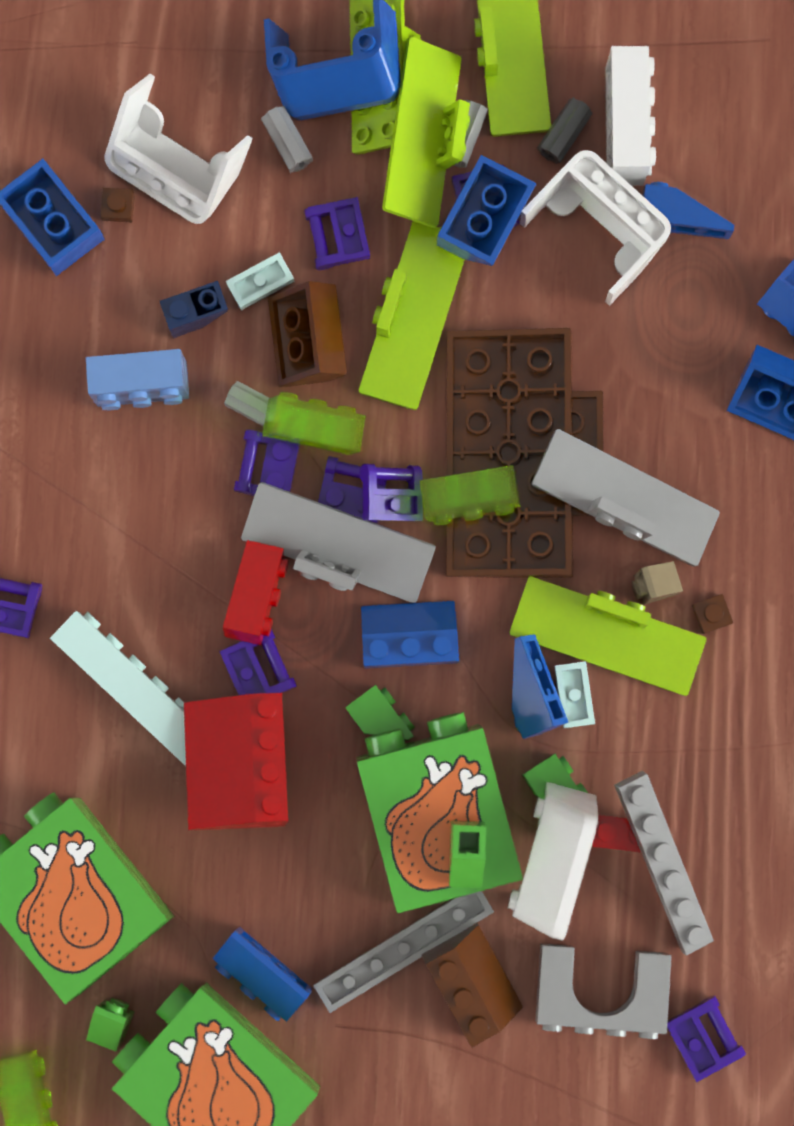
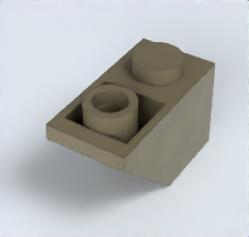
[631,561,683,605]

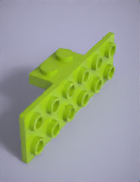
[350,0,421,155]
[474,0,551,137]
[382,37,470,228]
[359,221,465,411]
[509,576,706,696]

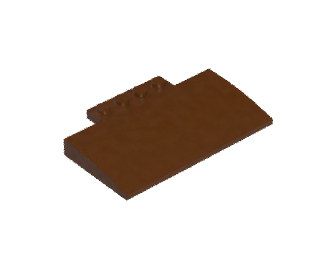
[446,328,604,578]

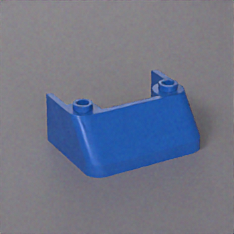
[264,0,401,120]

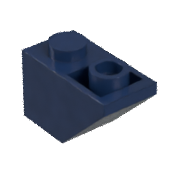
[159,281,229,338]

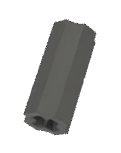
[537,98,593,164]

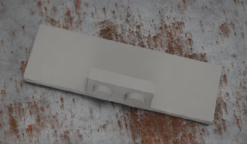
[531,429,720,567]
[241,482,436,603]

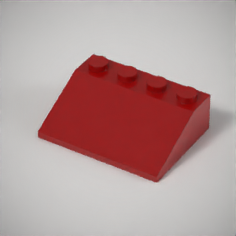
[184,693,288,831]

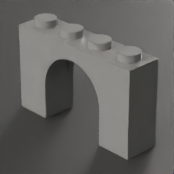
[535,943,671,1039]

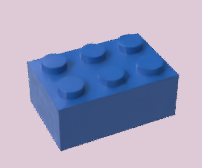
[0,159,105,276]

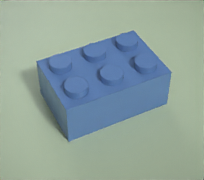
[86,349,190,410]

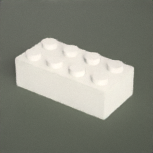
[605,46,656,186]

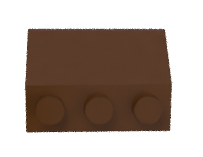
[268,281,347,387]
[422,923,523,1048]

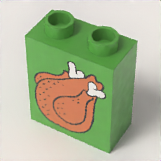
[357,712,523,914]
[0,793,175,1004]
[112,982,320,1126]

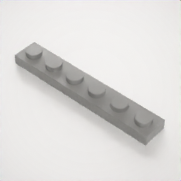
[614,771,714,956]
[313,891,494,1013]

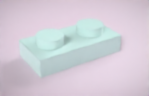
[225,252,295,310]
[554,661,595,729]

